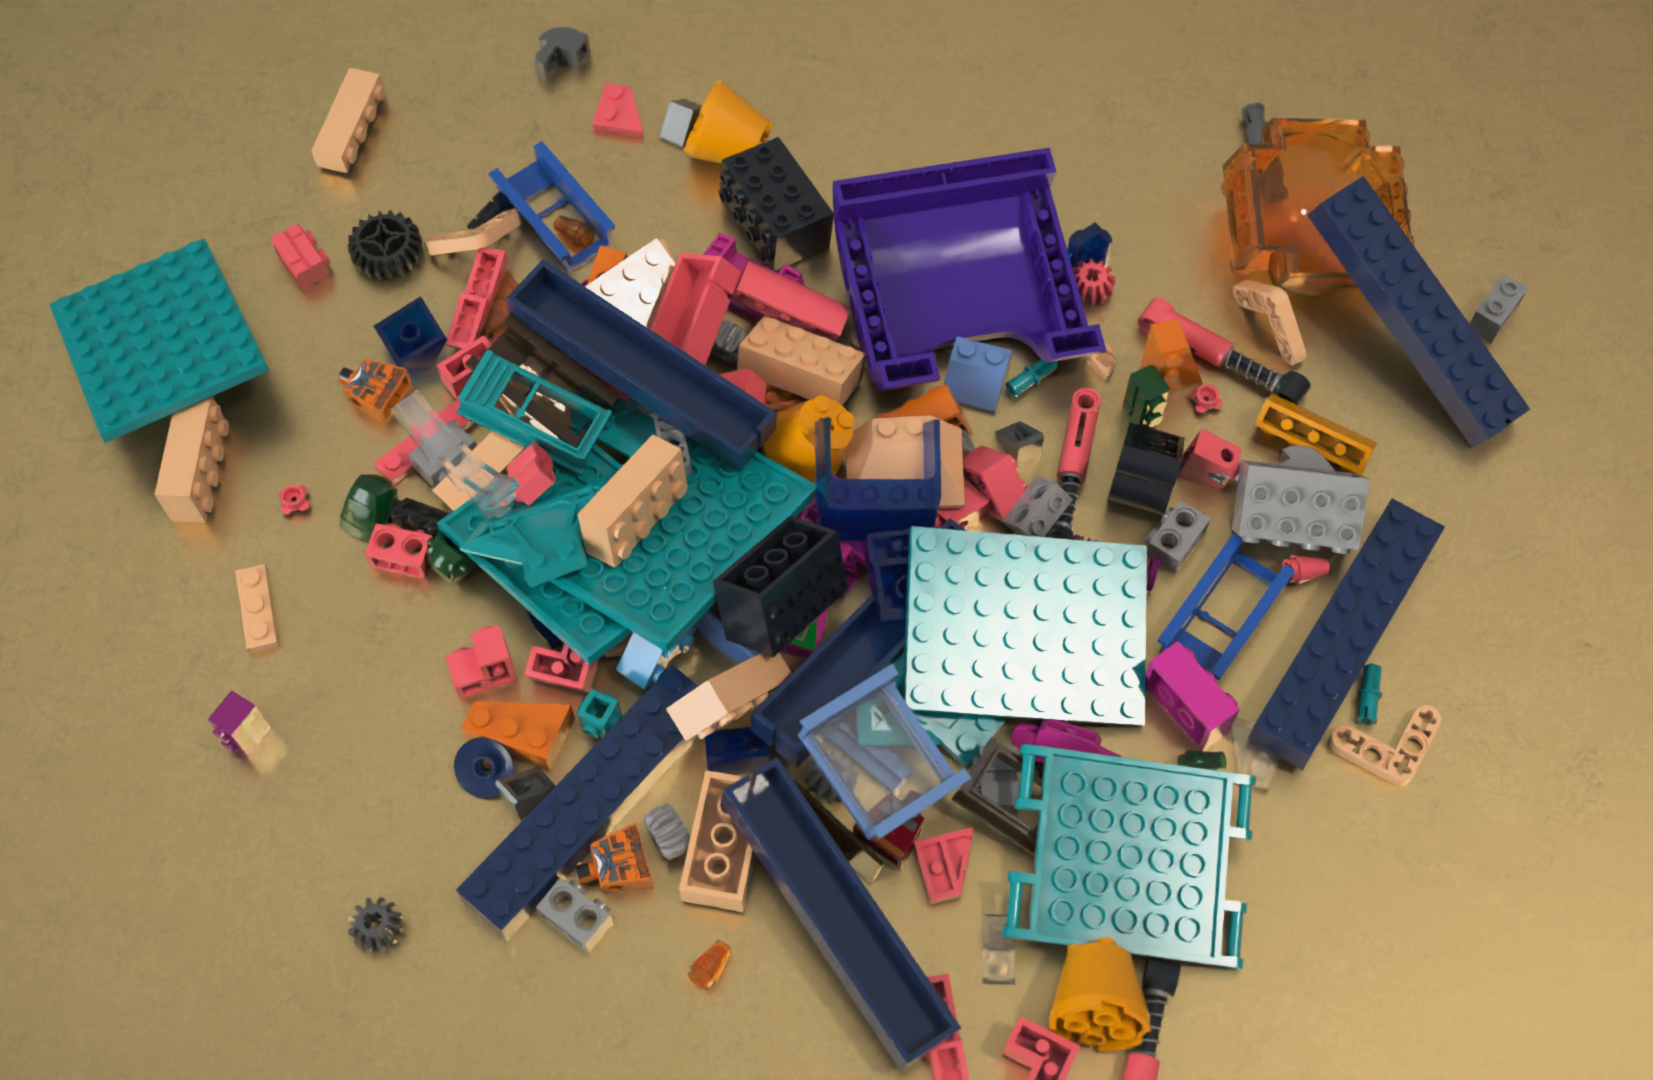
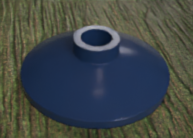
[454,737,514,798]

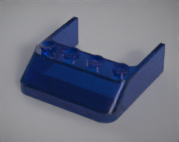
[815,418,941,542]

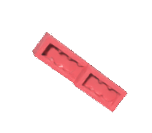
[445,247,510,349]
[927,973,969,1080]

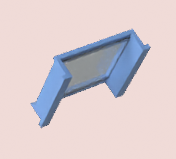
[797,664,971,841]

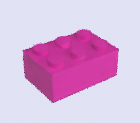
[1145,641,1240,752]

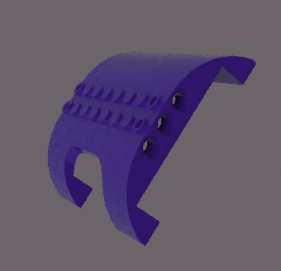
[833,148,1106,391]

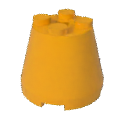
[683,80,774,164]
[761,395,855,487]
[1050,937,1150,1052]

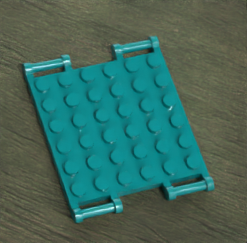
[1002,744,1256,969]

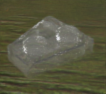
[1231,717,1280,793]

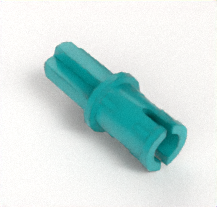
[1005,359,1058,398]
[1357,663,1382,725]

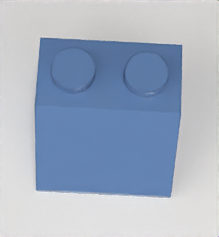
[944,336,1012,414]

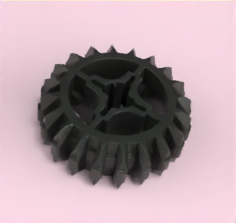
[348,210,423,280]

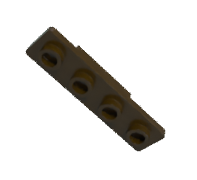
[793,780,884,883]

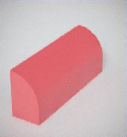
[731,260,850,342]

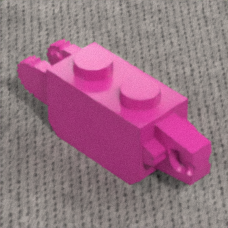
[1010,719,1121,767]

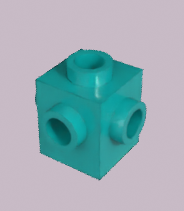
[577,688,622,739]

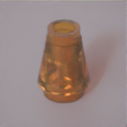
[554,215,594,248]
[688,940,732,990]

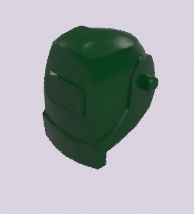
[340,474,401,542]
[426,531,478,583]

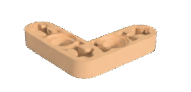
[424,208,524,255]
[1232,280,1306,366]
[1329,705,1442,786]

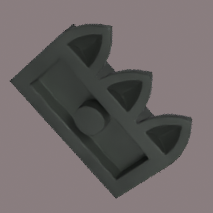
[391,497,450,536]

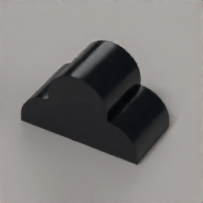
[1107,422,1185,516]

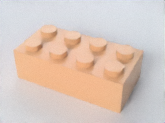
[737,315,866,405]
[154,396,229,523]
[578,434,688,568]
[666,653,792,741]
[679,770,756,912]

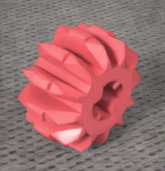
[1072,258,1116,306]

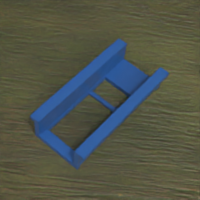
[488,141,616,273]
[1157,533,1295,681]

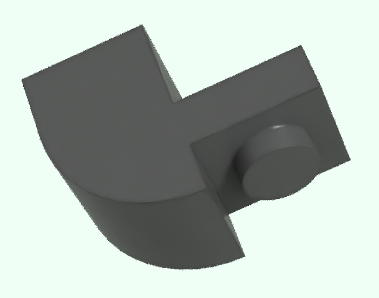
[534,27,591,81]

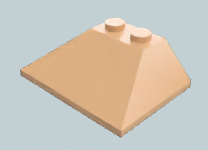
[846,415,965,512]

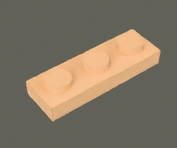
[235,564,279,654]

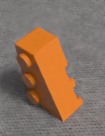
[1140,319,1203,396]
[877,384,973,434]
[461,701,575,771]

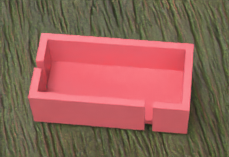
[650,253,741,365]

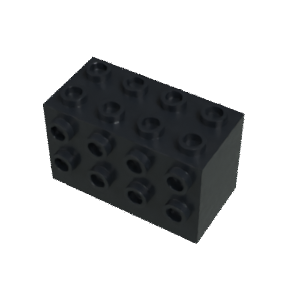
[718,137,834,271]
[713,516,848,658]

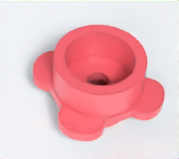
[1190,384,1223,413]
[279,485,310,515]

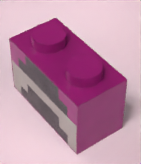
[208,690,271,757]

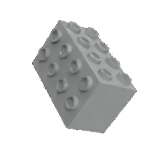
[1231,460,1370,554]

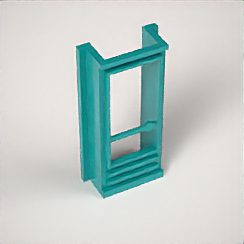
[457,349,615,476]

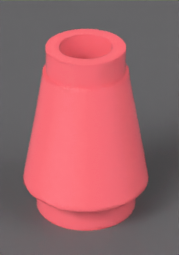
[1282,555,1329,585]

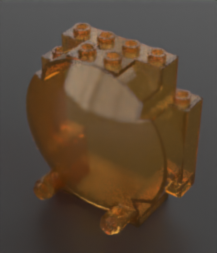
[1221,118,1415,297]

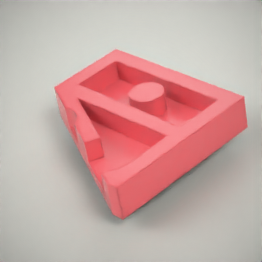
[592,82,643,138]
[914,827,973,905]

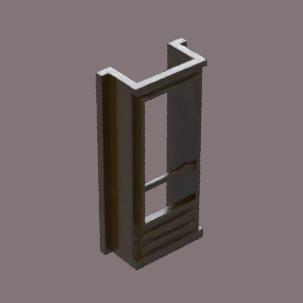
[465,313,619,448]
[951,737,1043,856]

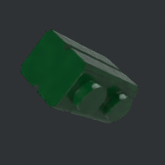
[1123,365,1170,427]

